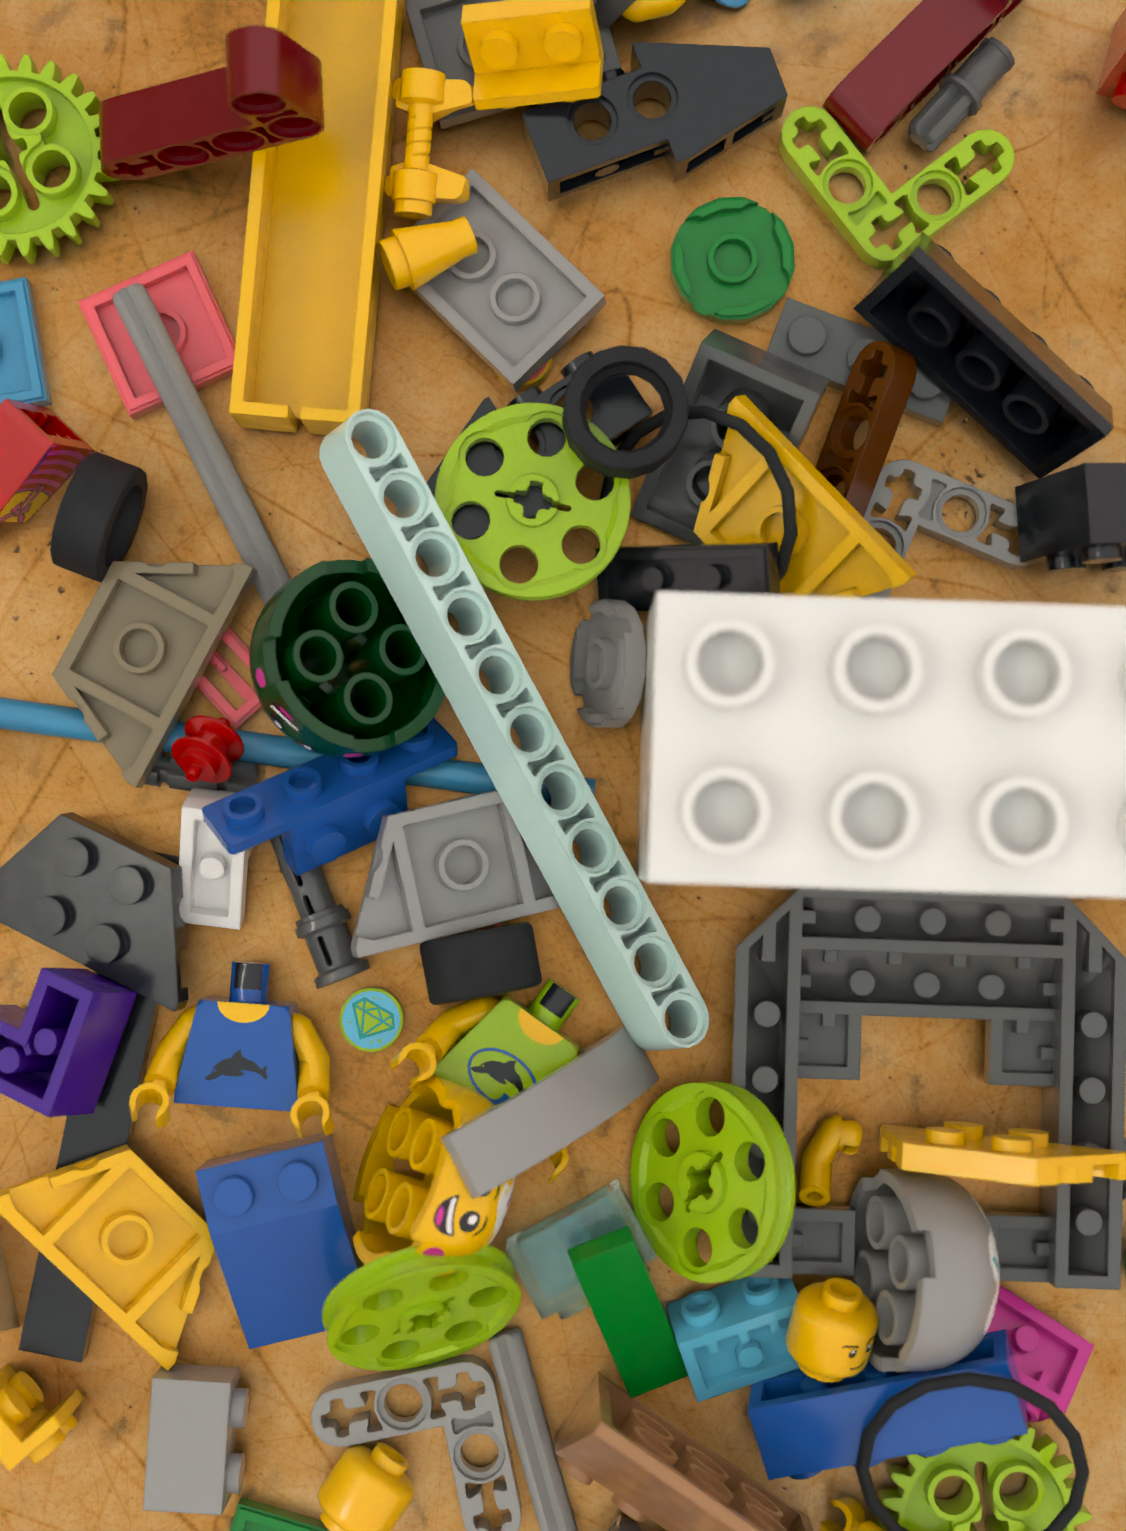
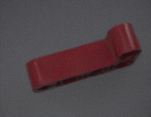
[822,0,1023,152]
[99,26,325,180]

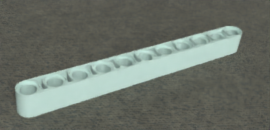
[319,409,709,1051]

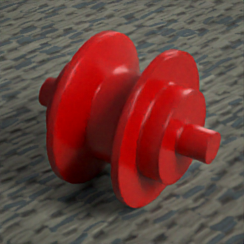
[171,715,244,783]

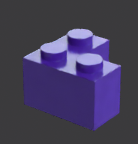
[0,968,137,1117]

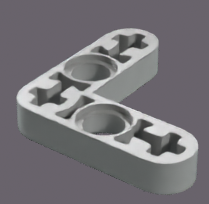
[861,459,1031,599]
[311,1355,522,1531]

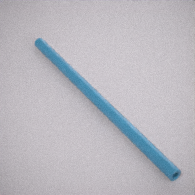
[0,697,596,805]

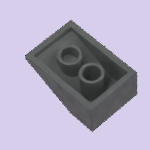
[630,329,830,544]

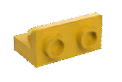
[461,0,604,110]
[0,1363,85,1471]

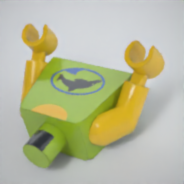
[390,978,580,1183]

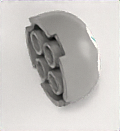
[849,1169,999,1372]

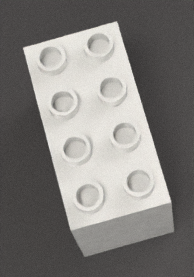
[636,591,1126,898]

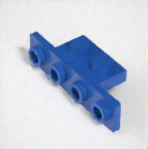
[202,717,458,876]

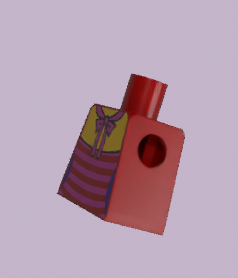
[0,398,95,524]

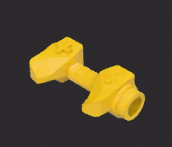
[384,67,474,220]

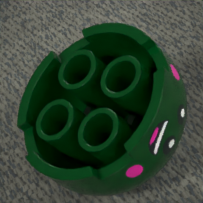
[249,558,445,758]

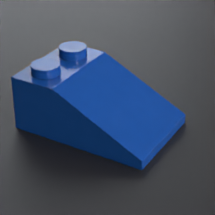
[195,1132,363,1349]

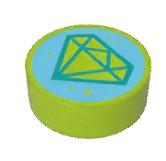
[339,986,405,1052]

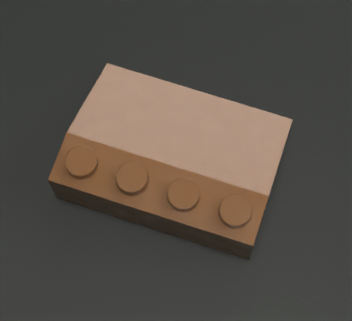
[555,1372,814,1531]

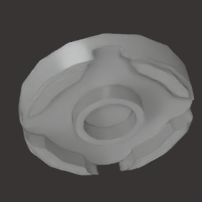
[570,599,646,728]

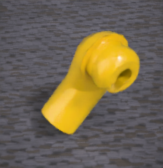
[799,1115,863,1207]

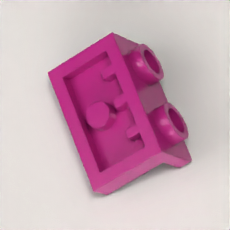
[986,1284,1094,1423]

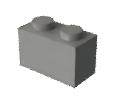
[143,1363,249,1515]

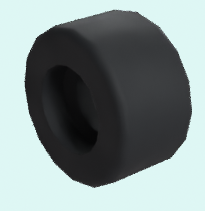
[420,922,542,1005]

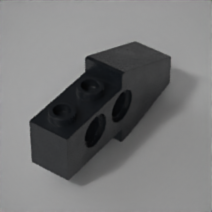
[521,42,788,202]
[427,351,652,540]

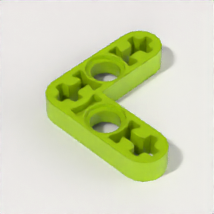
[778,106,1015,269]

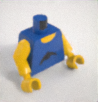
[129,961,335,1138]

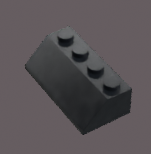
[853,232,1114,479]

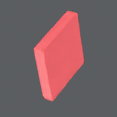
[78,250,235,420]

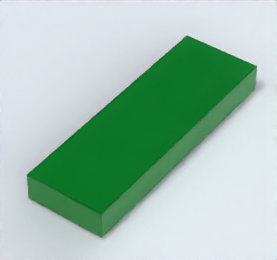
[567,1225,688,1398]

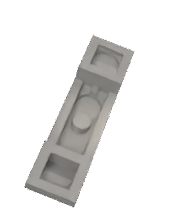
[441,1025,659,1199]

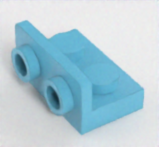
[666,1277,799,1402]

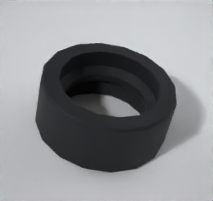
[562,345,689,479]
[50,452,148,583]

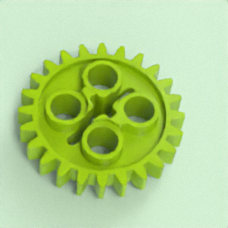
[0,54,120,264]
[877,1422,1092,1531]

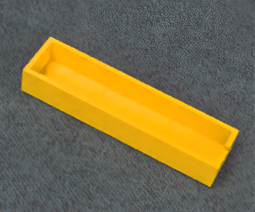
[229,0,405,435]

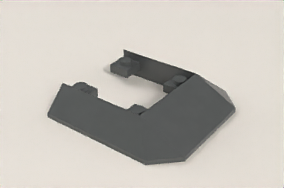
[731,887,1126,1290]

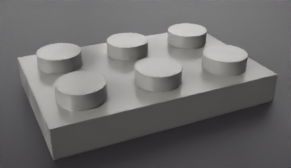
[408,168,606,392]

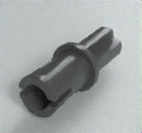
[908,37,1015,151]

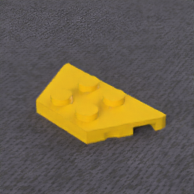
[693,395,917,598]
[879,1121,1126,1186]
[0,1144,215,1371]

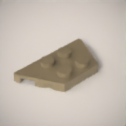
[52,561,258,788]

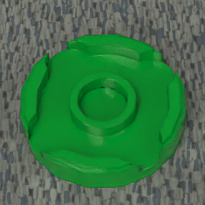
[670,197,795,325]

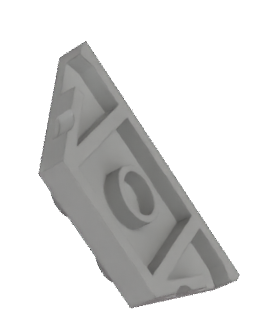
[351,789,560,958]

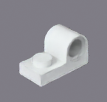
[179,787,253,930]

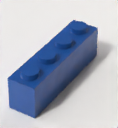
[747,1329,1028,1480]

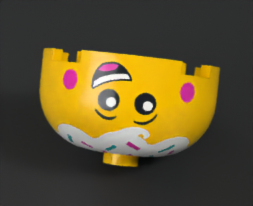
[352,1075,515,1277]

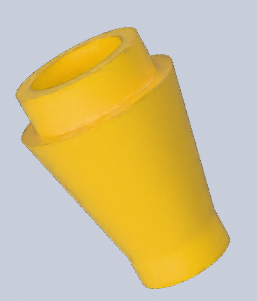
[377,216,478,291]

